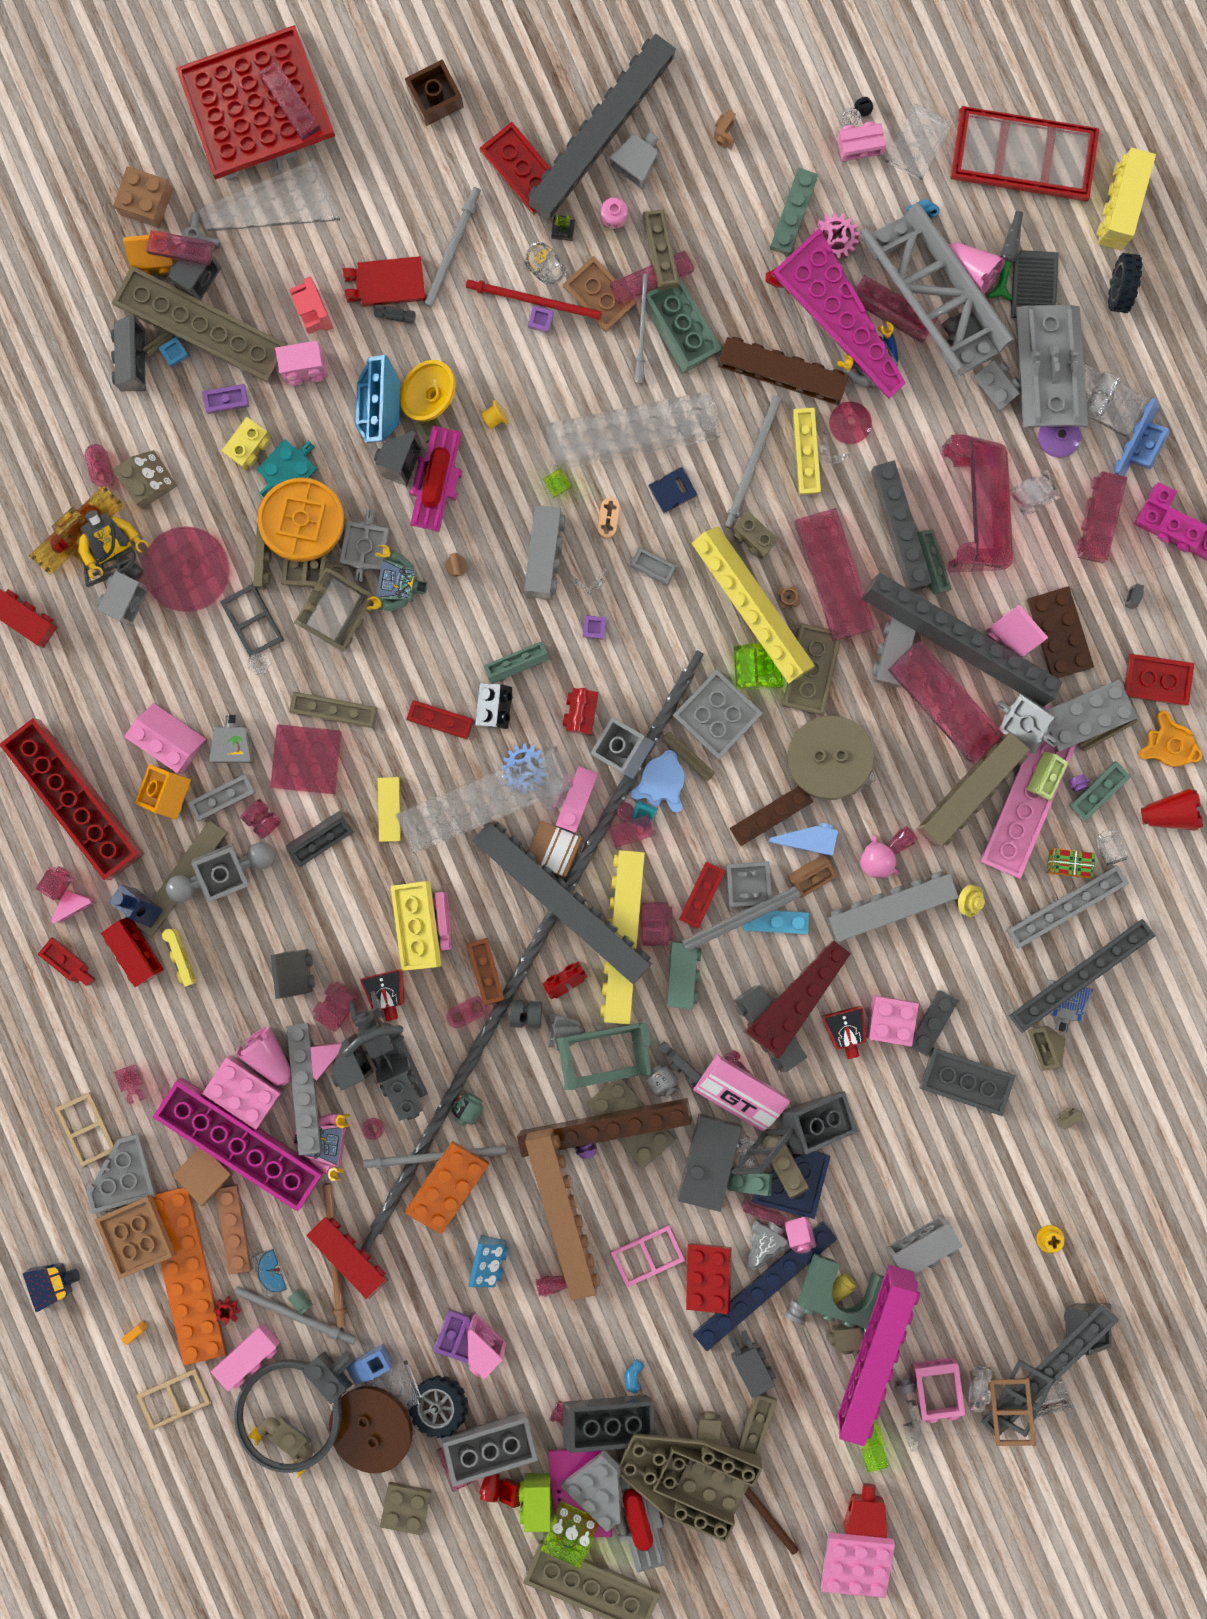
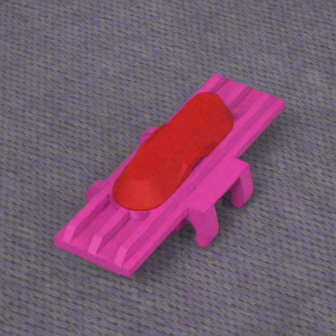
[409,426,463,532]

